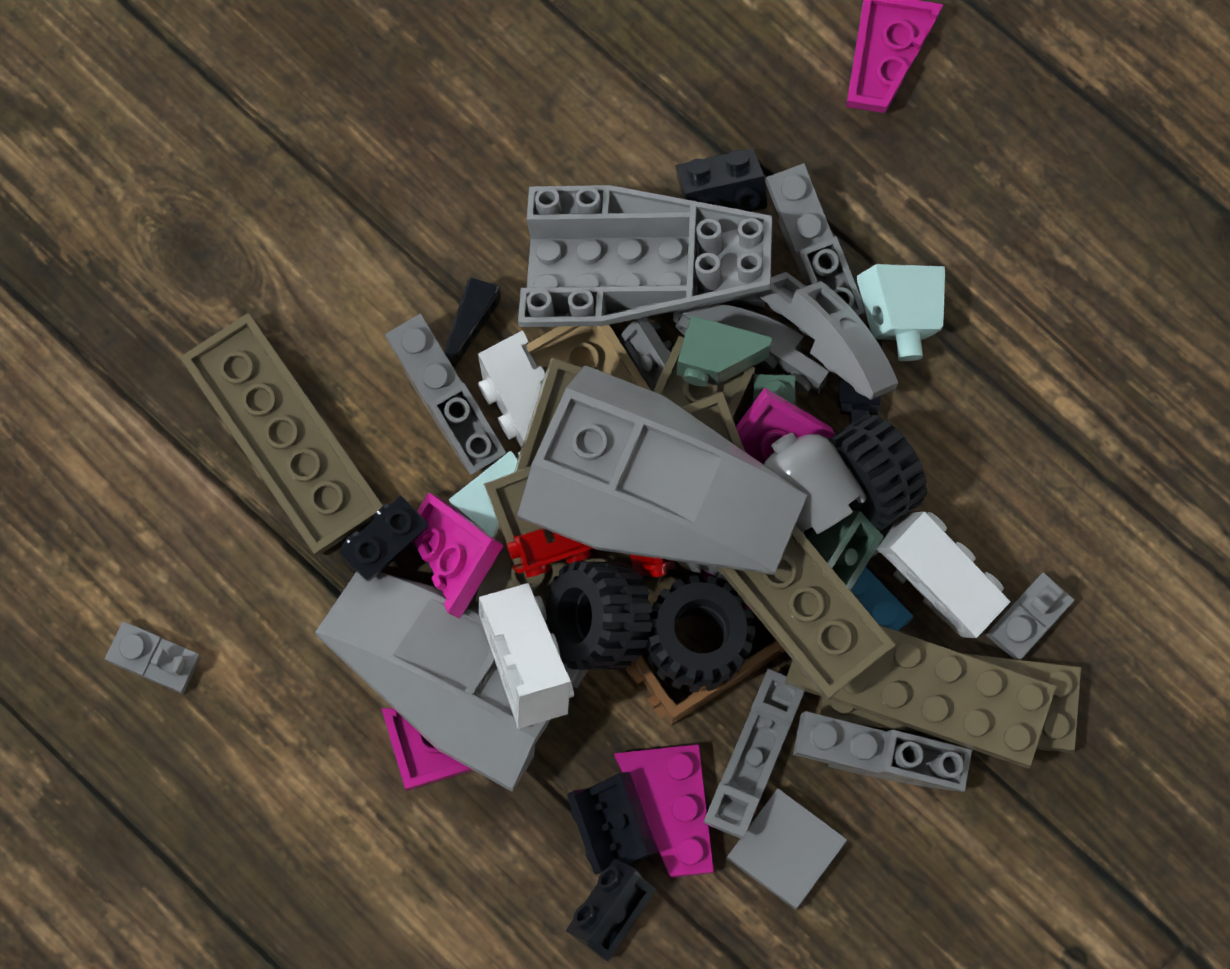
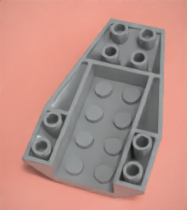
[518,185,772,327]
[517,365,807,575]
[315,572,588,792]

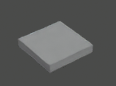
[726,789,847,910]

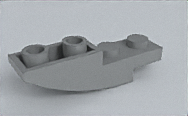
[765,163,866,316]
[756,272,898,400]
[673,303,829,397]
[385,313,507,475]
[793,711,972,792]

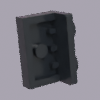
[675,148,767,212]
[339,495,428,582]
[567,772,658,874]
[566,859,657,962]

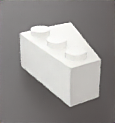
[478,330,545,456]
[872,511,1010,638]
[479,583,574,729]

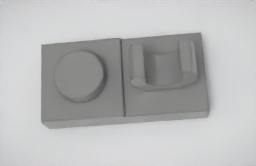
[618,317,672,391]
[986,573,1074,660]
[105,621,201,695]

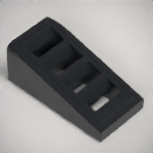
[444,277,501,367]

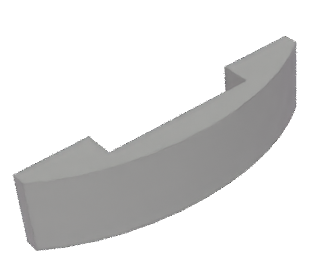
[703,669,805,840]

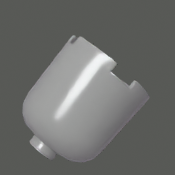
[764,432,867,537]

